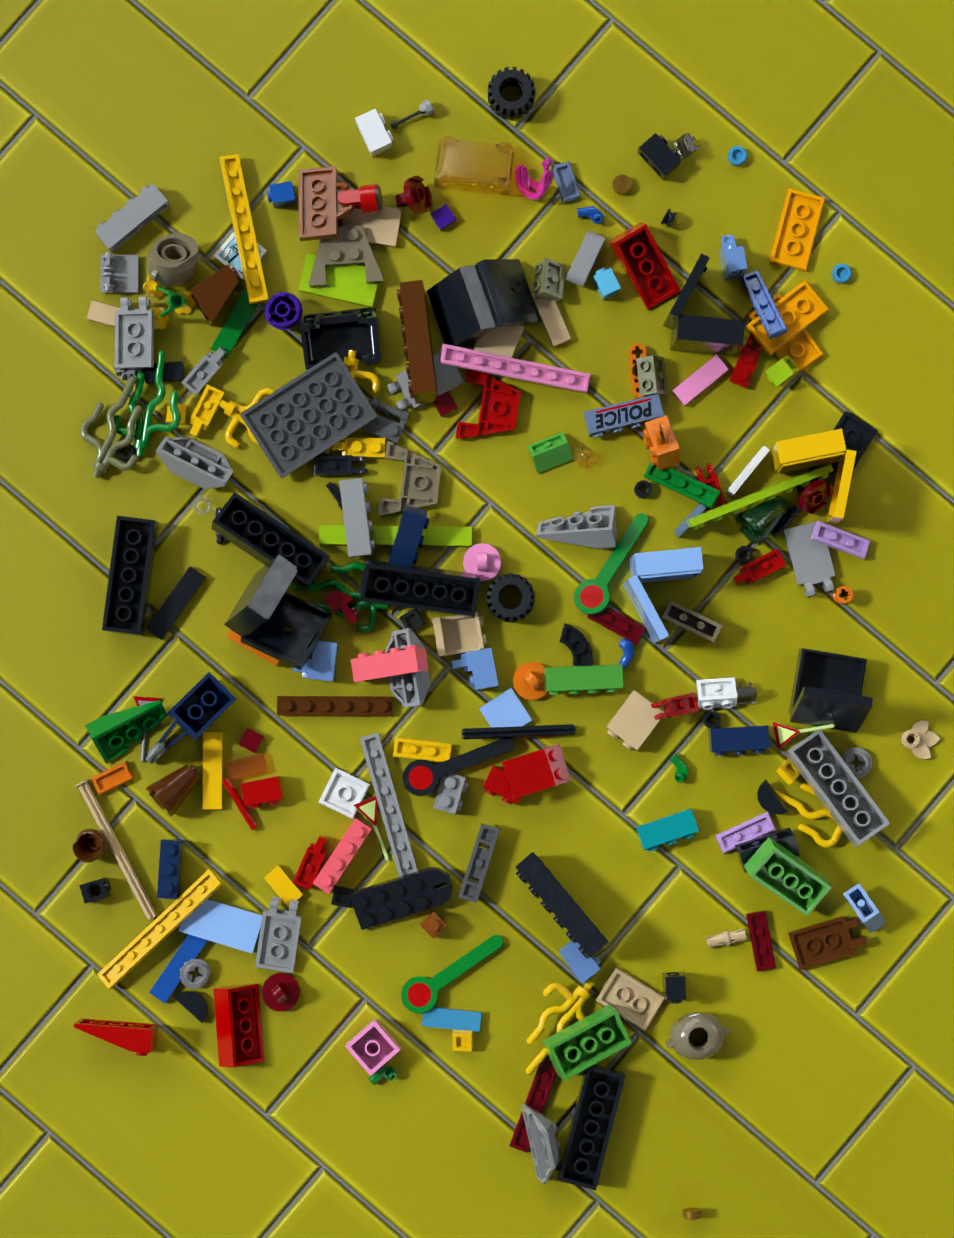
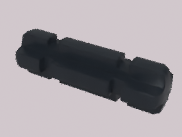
[769,505,800,537]

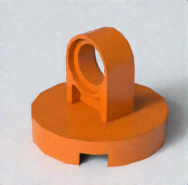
[513,662,547,700]

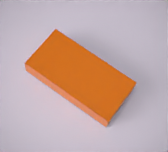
[91,761,134,795]

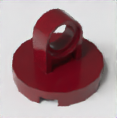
[395,176,432,215]
[797,479,834,514]
[262,972,300,1011]

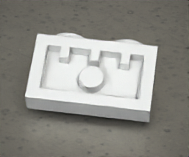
[696,677,738,710]

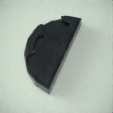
[757,779,789,814]
[173,991,208,1023]

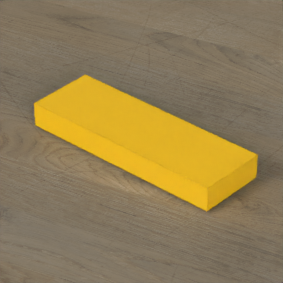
[393,737,452,762]

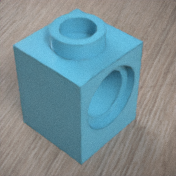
[593,268,621,300]

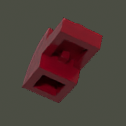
[323,591,360,624]

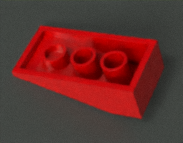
[608,222,680,310]
[74,1018,158,1056]

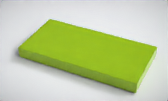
[298,253,381,308]

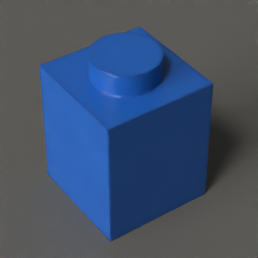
[267,181,297,208]

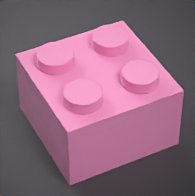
[345,1017,401,1076]

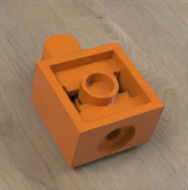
[643,415,680,471]

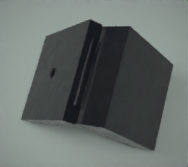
[663,253,745,357]
[427,259,541,348]
[224,554,332,670]
[789,648,873,733]

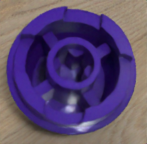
[265,292,303,330]

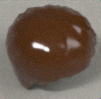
[72,828,108,863]

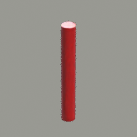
[222,777,258,830]

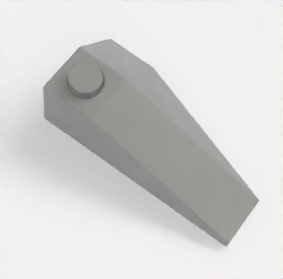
[536,505,617,548]

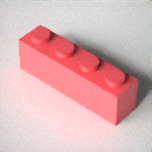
[351,644,429,682]
[313,818,372,894]

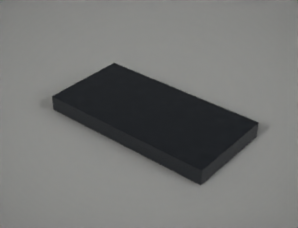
[807,411,878,488]

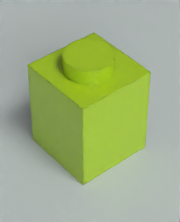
[765,355,799,387]

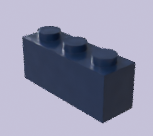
[389,505,430,565]
[708,725,770,756]
[157,839,183,899]

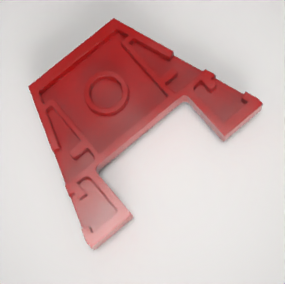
[455,369,521,440]

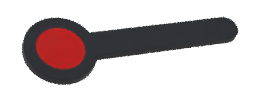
[403,738,514,796]

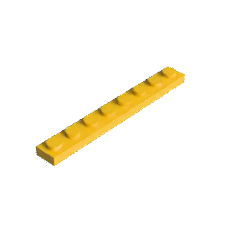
[219,154,269,304]
[97,869,223,989]

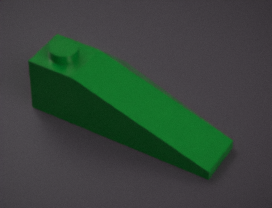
[85,700,168,764]

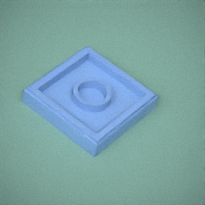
[479,688,532,740]

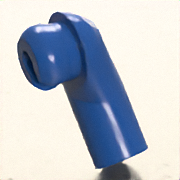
[577,206,604,224]
[618,639,635,668]

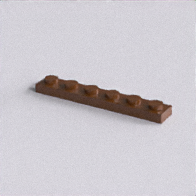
[277,696,393,716]

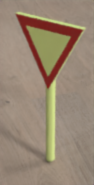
[773,721,835,750]
[353,796,390,861]

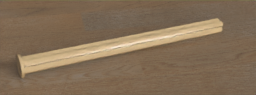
[75,779,157,920]

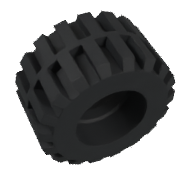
[488,67,535,120]
[487,573,535,622]

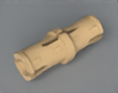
[706,928,747,948]

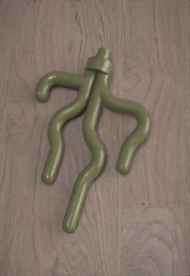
[80,376,142,478]

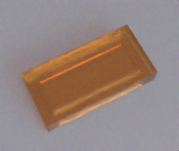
[225,753,268,781]

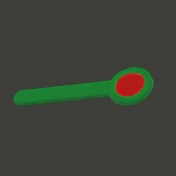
[574,513,649,615]
[401,935,503,1014]

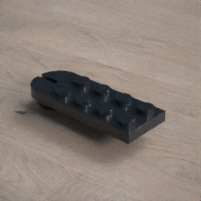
[349,867,452,930]

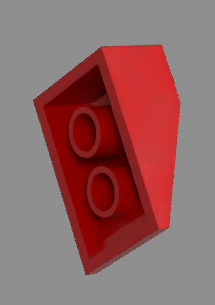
[502,744,571,799]

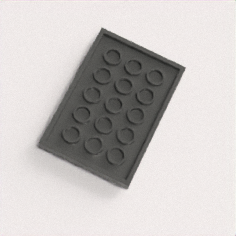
[240,352,378,479]

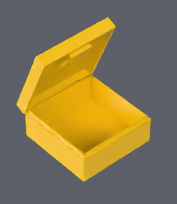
[771,429,857,525]

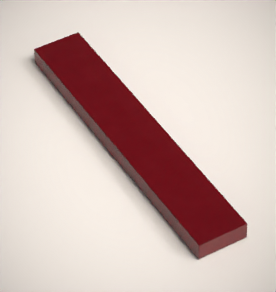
[509,1035,557,1153]

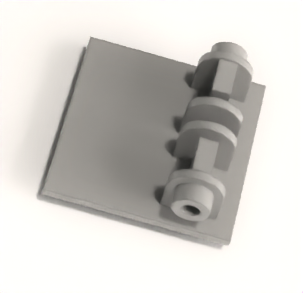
[100,252,139,293]

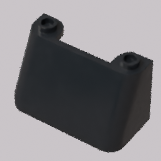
[300,307,382,370]

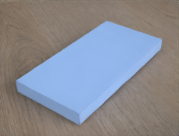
[179,899,262,954]

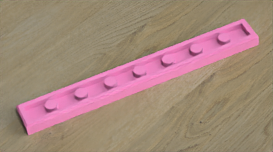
[439,344,591,393]

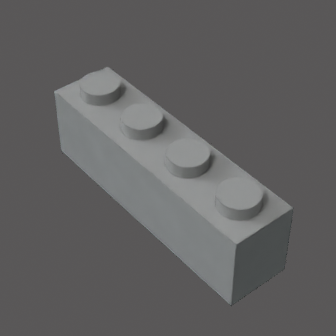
[95,184,170,253]
[339,478,375,558]

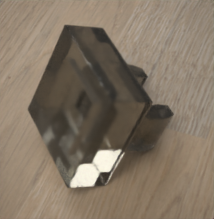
[674,133,699,159]
[736,682,757,705]

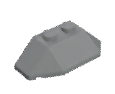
[156,437,233,489]
[385,628,430,708]
[521,1104,561,1184]

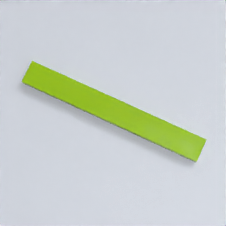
[319,525,472,546]

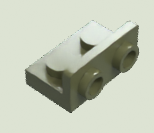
[532,258,565,301]
[636,355,668,396]

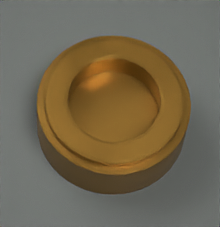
[612,174,632,195]
[683,1208,702,1220]

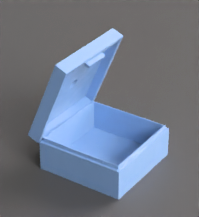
[623,547,703,643]

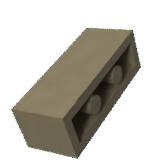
[660,600,722,643]

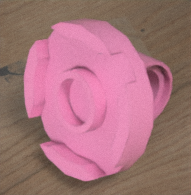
[463,543,501,582]

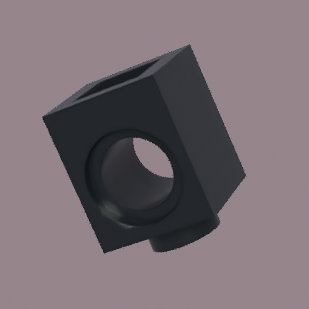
[79,878,112,904]

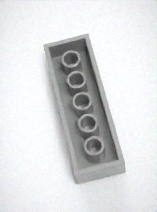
[786,730,890,848]

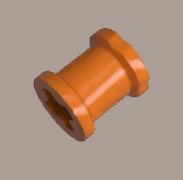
[833,586,853,604]

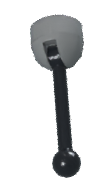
[391,99,435,129]

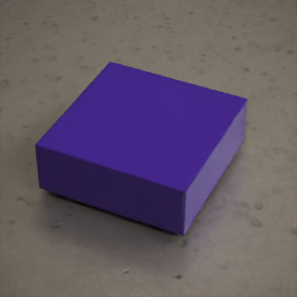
[430,204,456,231]

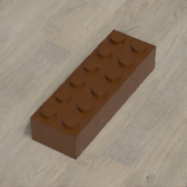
[397,280,439,404]

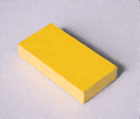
[264,865,303,907]

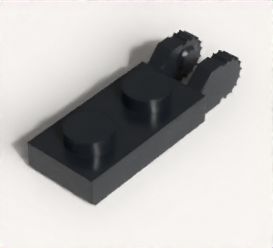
[314,455,368,476]

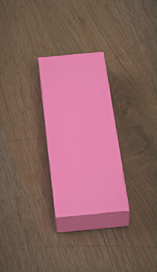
[672,355,729,406]

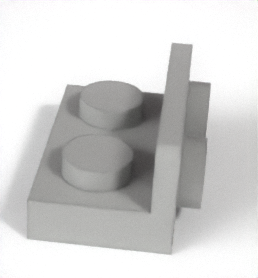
[433,773,468,815]

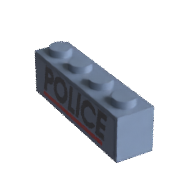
[583,394,664,438]

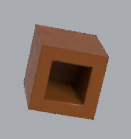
[420,910,448,939]

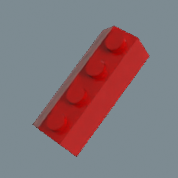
[213,984,264,1068]

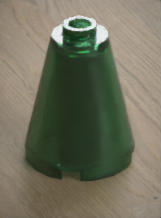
[735,495,789,546]

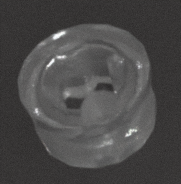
[193,497,211,515]

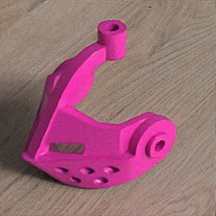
[514,158,553,201]

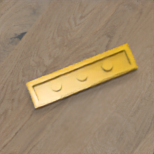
[202,732,223,809]

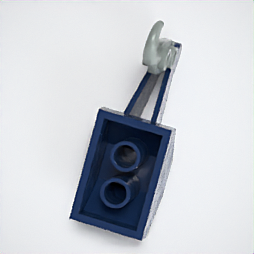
[145,672,236,764]

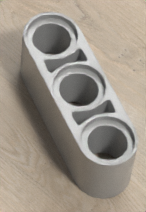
[565,230,606,287]

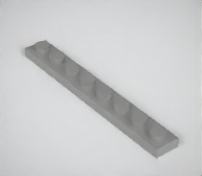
[360,733,418,877]

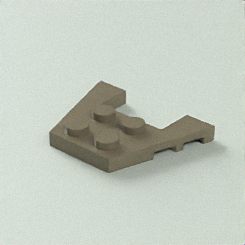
[309,226,384,287]
[378,441,442,516]

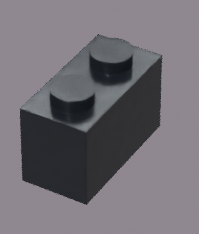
[637,133,681,180]
[662,972,686,1004]

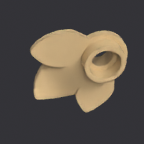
[901,721,940,759]

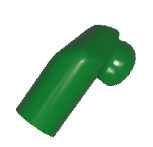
[670,754,688,783]
[368,1066,397,1085]

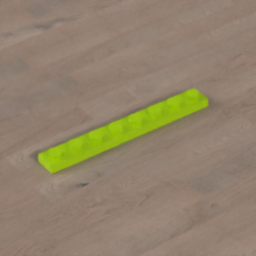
[686,464,834,529]

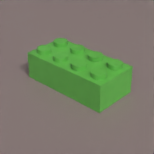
[744,837,832,916]
[542,1005,632,1081]

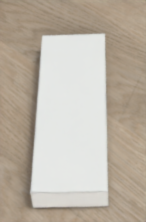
[727,446,770,496]

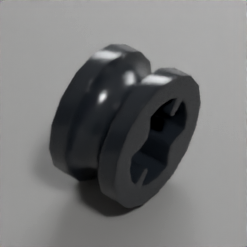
[661,209,677,228]
[117,444,136,461]
[634,480,652,499]
[735,546,753,564]
[703,711,721,729]

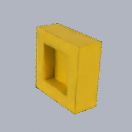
[166,403,187,425]
[776,758,800,785]
[452,1030,473,1052]

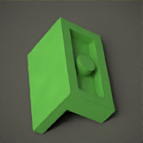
[527,432,573,473]

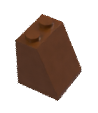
[189,265,240,326]

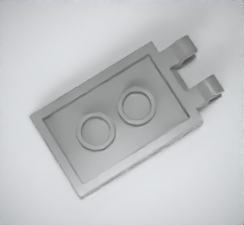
[115,297,154,369]
[387,352,465,410]
[783,520,836,597]
[255,896,302,973]

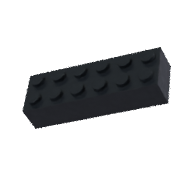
[211,492,330,593]
[102,516,159,636]
[358,559,481,616]
[515,852,611,960]
[557,1064,625,1190]

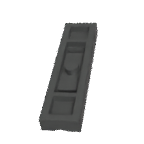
[458,823,500,903]

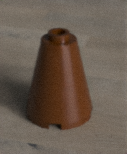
[146,764,200,817]

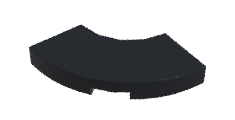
[559,623,593,666]

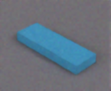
[422,1007,481,1032]

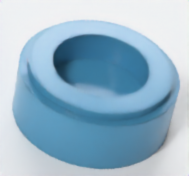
[727,146,747,166]
[832,264,852,284]

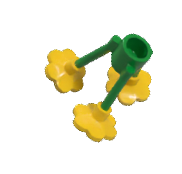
[143,276,195,330]

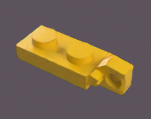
[189,384,225,438]
[332,437,386,458]

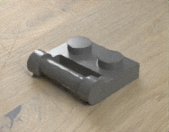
[362,398,410,444]

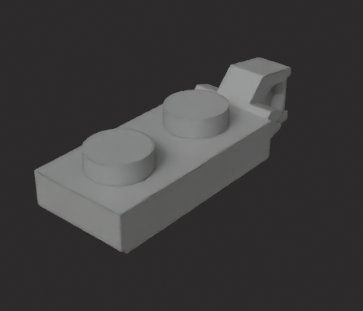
[181,347,226,396]

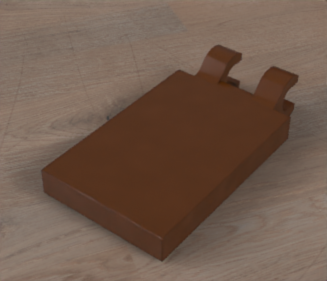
[788,916,867,970]

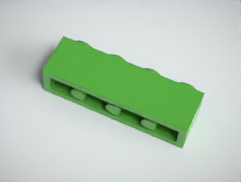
[543,664,623,695]

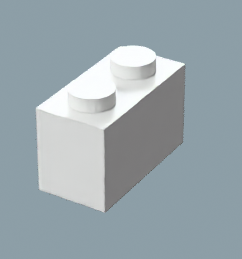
[355,108,394,157]

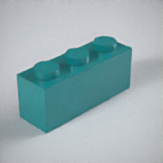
[635,808,699,852]

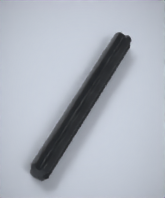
[461,724,576,740]

